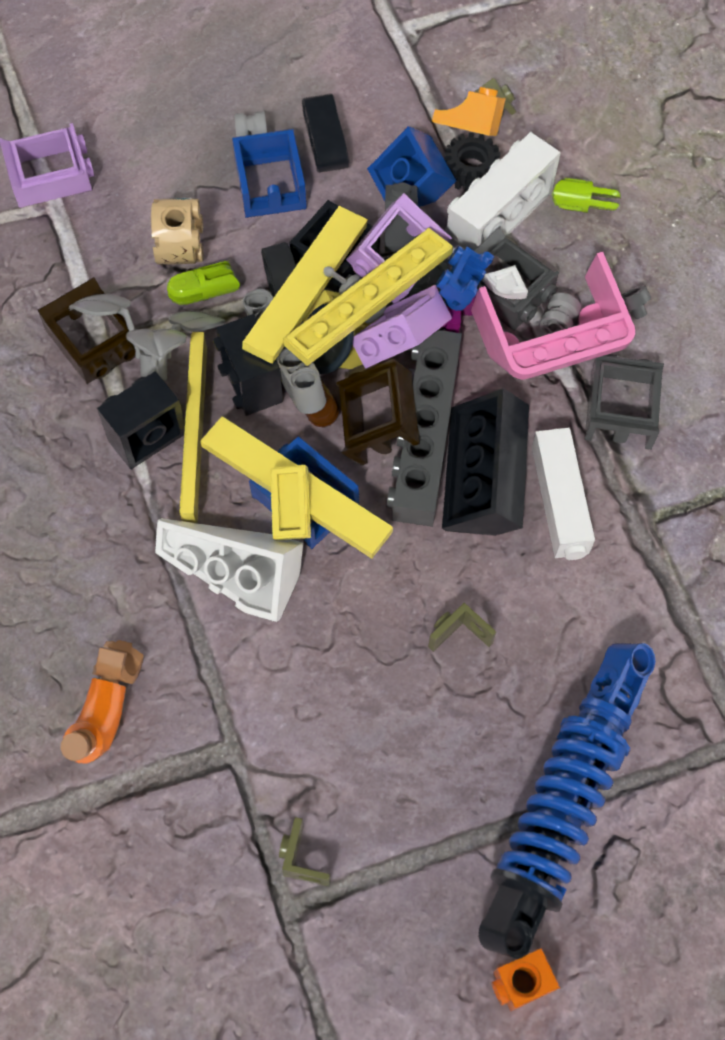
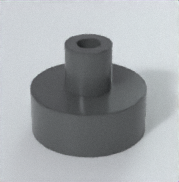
[621,285,651,319]

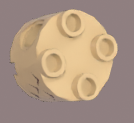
[151,198,203,265]

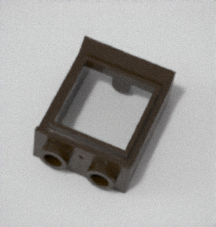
[38,277,136,384]
[336,359,420,465]

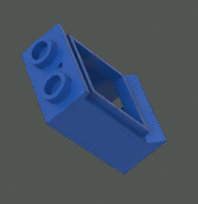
[232,129,307,218]
[249,437,360,550]

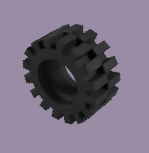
[444,133,501,192]

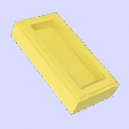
[270,465,311,541]

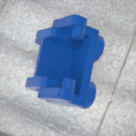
[436,246,494,311]

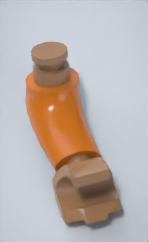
[61,640,144,764]

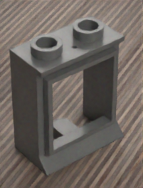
[474,227,559,331]
[584,354,664,450]

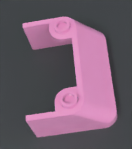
[471,252,635,380]

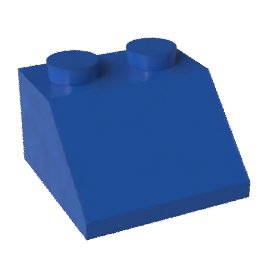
[367,126,456,207]

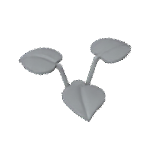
[69,294,225,381]

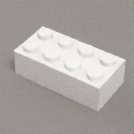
[445,132,561,253]

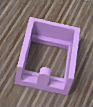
[0,123,94,208]
[346,193,452,304]
[353,285,452,369]

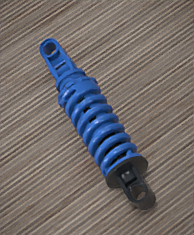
[478,643,656,959]

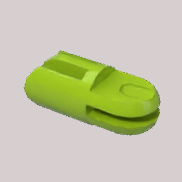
[552,178,621,213]
[167,260,240,305]

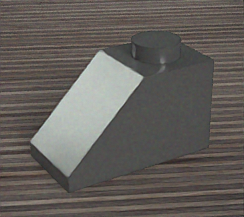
[384,183,418,252]

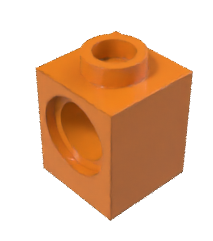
[491,948,560,1012]

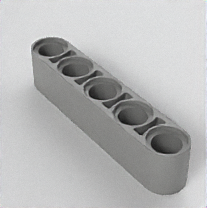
[243,289,326,414]

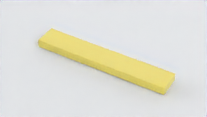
[242,206,368,364]
[283,228,453,366]
[179,332,207,523]
[200,416,393,559]

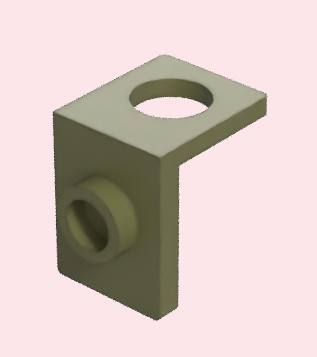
[428,603,496,652]
[279,817,331,887]

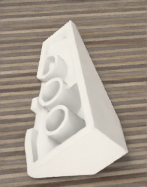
[155,518,303,622]

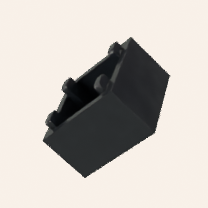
[213,314,283,416]

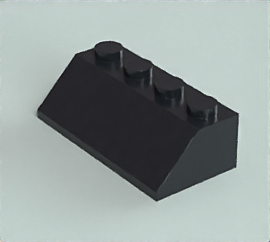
[442,388,529,536]

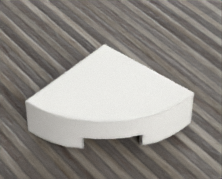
[484,266,528,299]

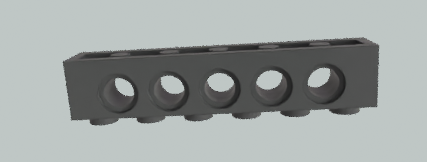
[386,330,462,527]

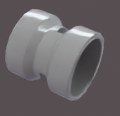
[234,111,267,137]
[540,293,581,335]

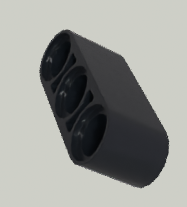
[302,94,349,173]

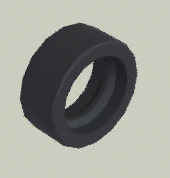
[261,242,296,298]

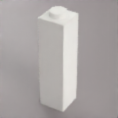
[532,428,595,560]

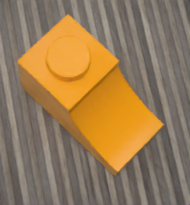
[432,86,506,136]

